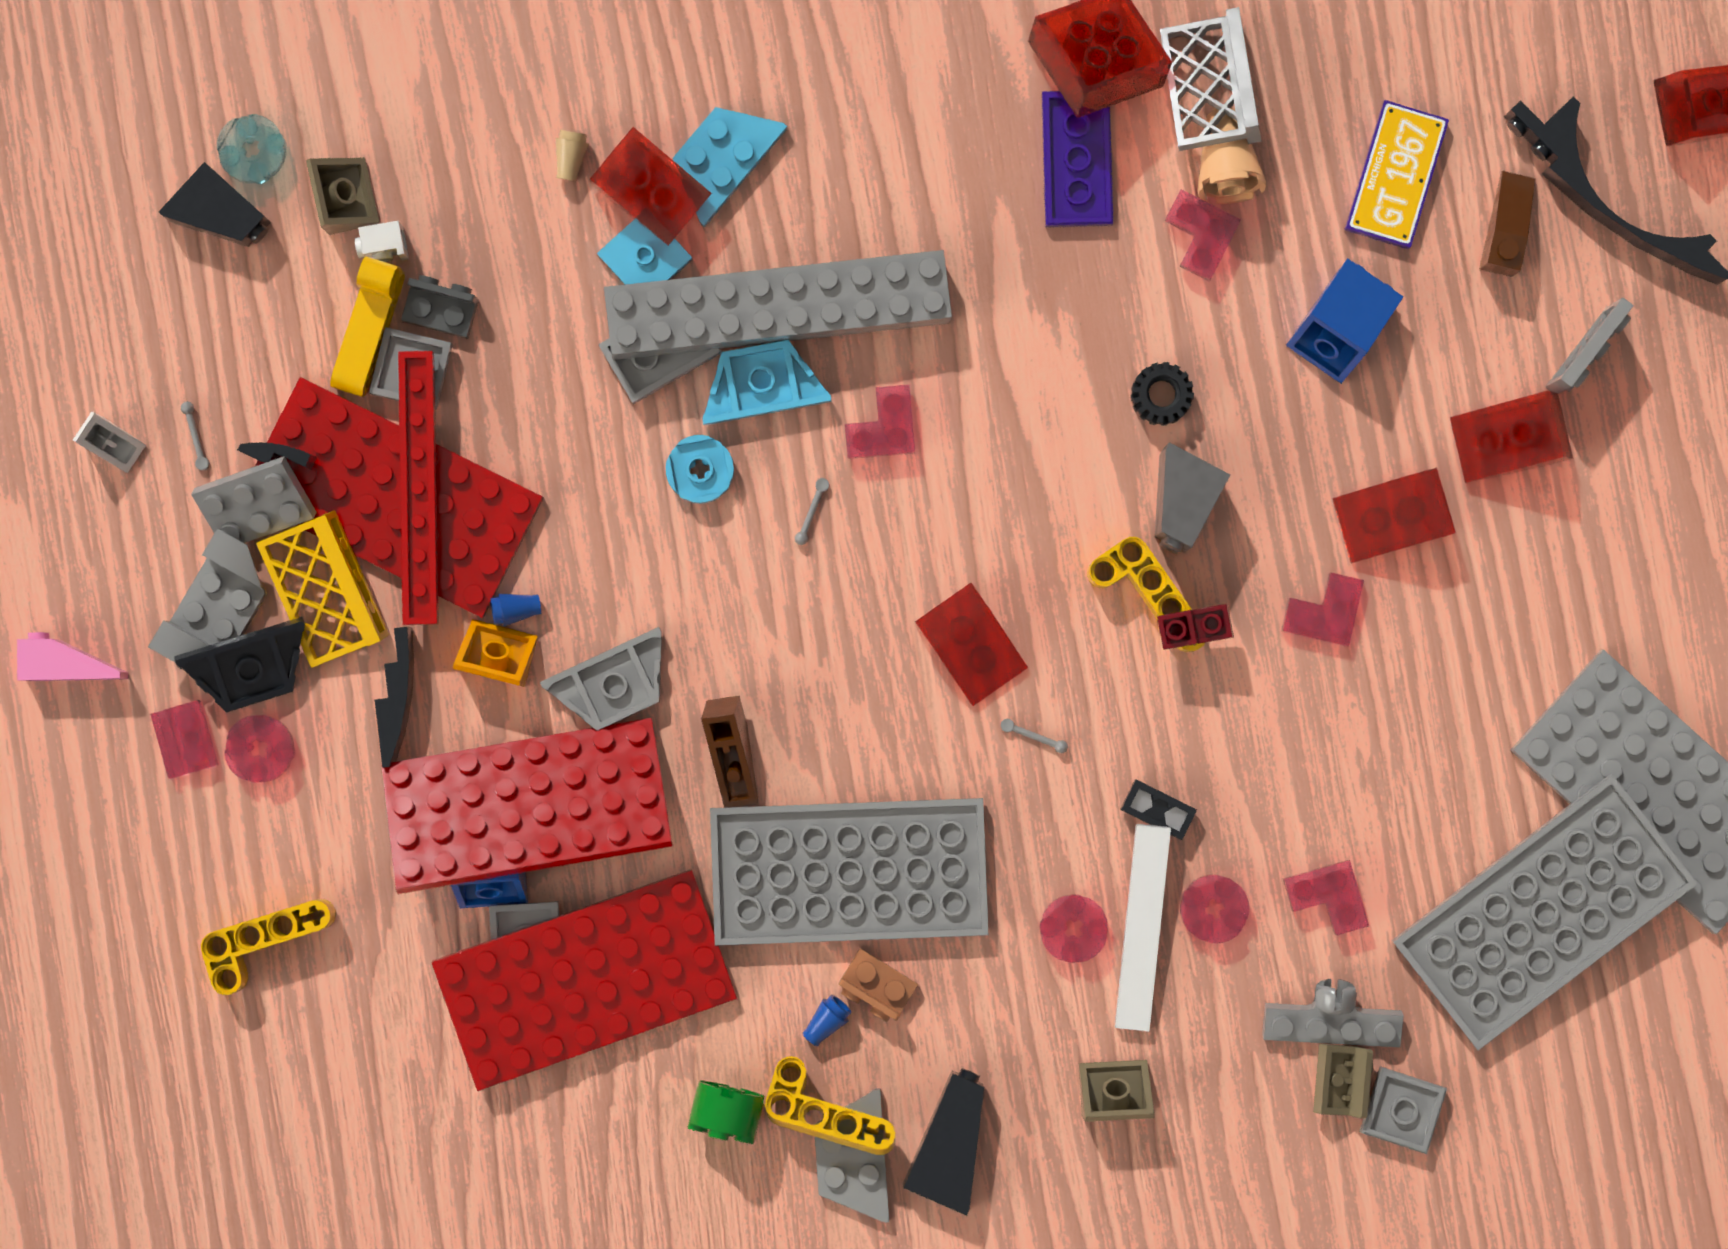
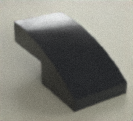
[237,442,317,470]

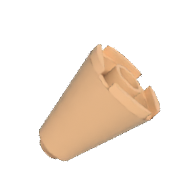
[1197,107,1266,204]

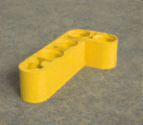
[330,256,405,397]
[1087,537,1205,652]
[201,899,336,995]
[765,1056,896,1155]

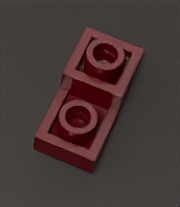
[1157,604,1234,650]

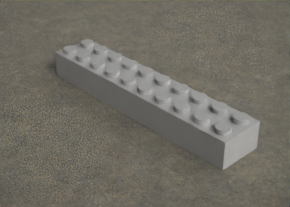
[604,250,952,360]

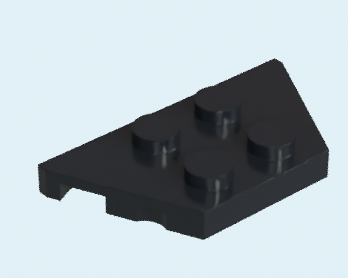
[174,617,305,713]

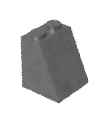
[1155,442,1230,554]

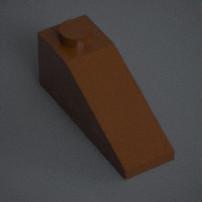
[1479,171,1535,277]
[701,695,758,808]

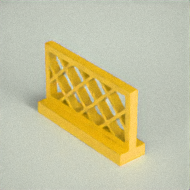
[256,510,390,668]

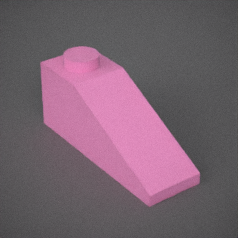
[17,632,128,681]

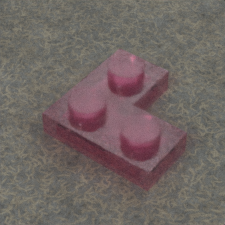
[1165,189,1241,281]
[845,385,915,459]
[1281,573,1364,647]
[1282,860,1369,936]

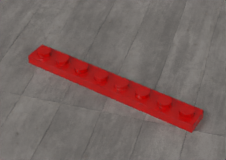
[398,351,439,625]

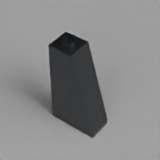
[903,1068,984,1216]

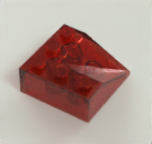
[1028,0,1172,118]

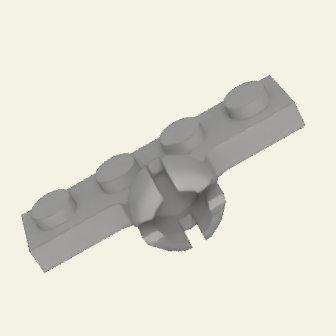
[1262,979,1404,1048]

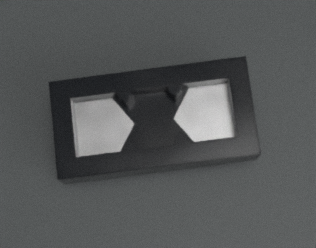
[1120,779,1197,840]

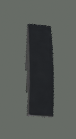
[375,627,414,768]

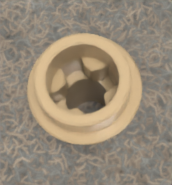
[556,130,589,181]

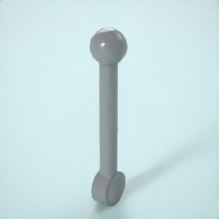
[181,401,210,470]
[795,478,829,545]
[1001,719,1068,754]

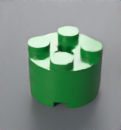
[687,1080,764,1144]

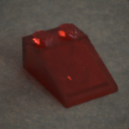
[1653,65,1728,147]
[589,127,712,246]
[1450,391,1574,483]
[1332,468,1456,563]
[914,583,1028,707]

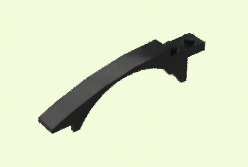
[1504,96,1728,285]

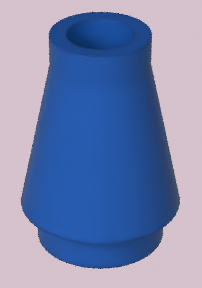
[490,594,541,627]
[802,995,852,1046]

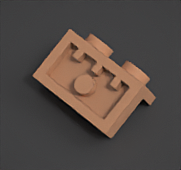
[838,948,918,1022]

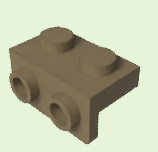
[1313,1044,1373,1118]

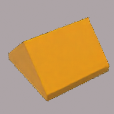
[453,619,538,687]

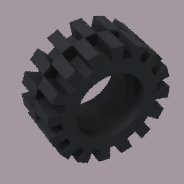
[1130,362,1194,426]

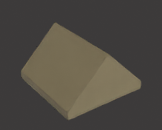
[306,158,380,235]
[1079,1060,1154,1122]

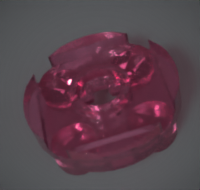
[224,715,295,783]
[1180,874,1250,943]
[1039,894,1108,963]

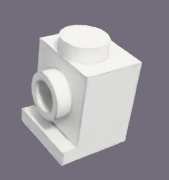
[355,221,409,262]

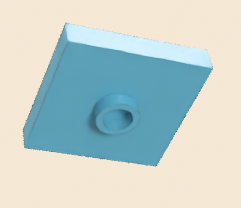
[597,208,693,285]

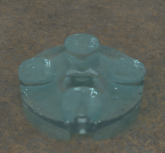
[217,114,287,184]

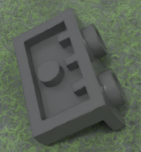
[401,275,479,339]

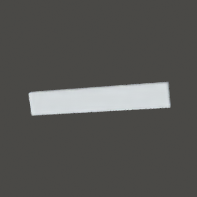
[1115,824,1171,1031]

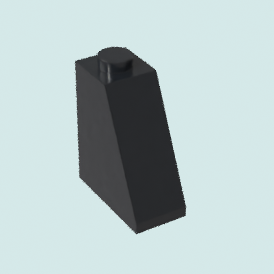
[159,162,271,247]

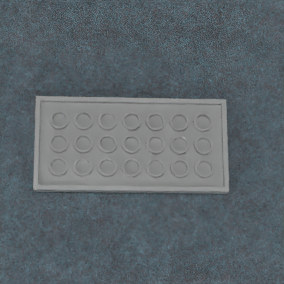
[1511,650,1728,934]
[1392,774,1698,1050]
[710,798,989,946]

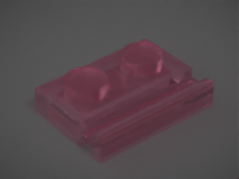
[150,700,219,779]

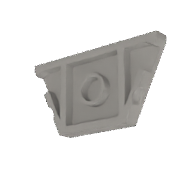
[540,627,662,731]
[814,1088,889,1223]

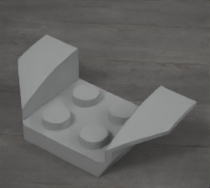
[148,528,267,662]

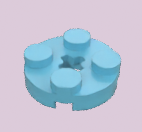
[666,435,734,504]

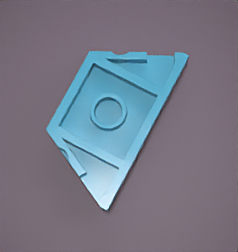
[672,107,788,227]
[702,340,832,426]

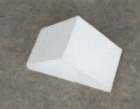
[73,412,146,473]

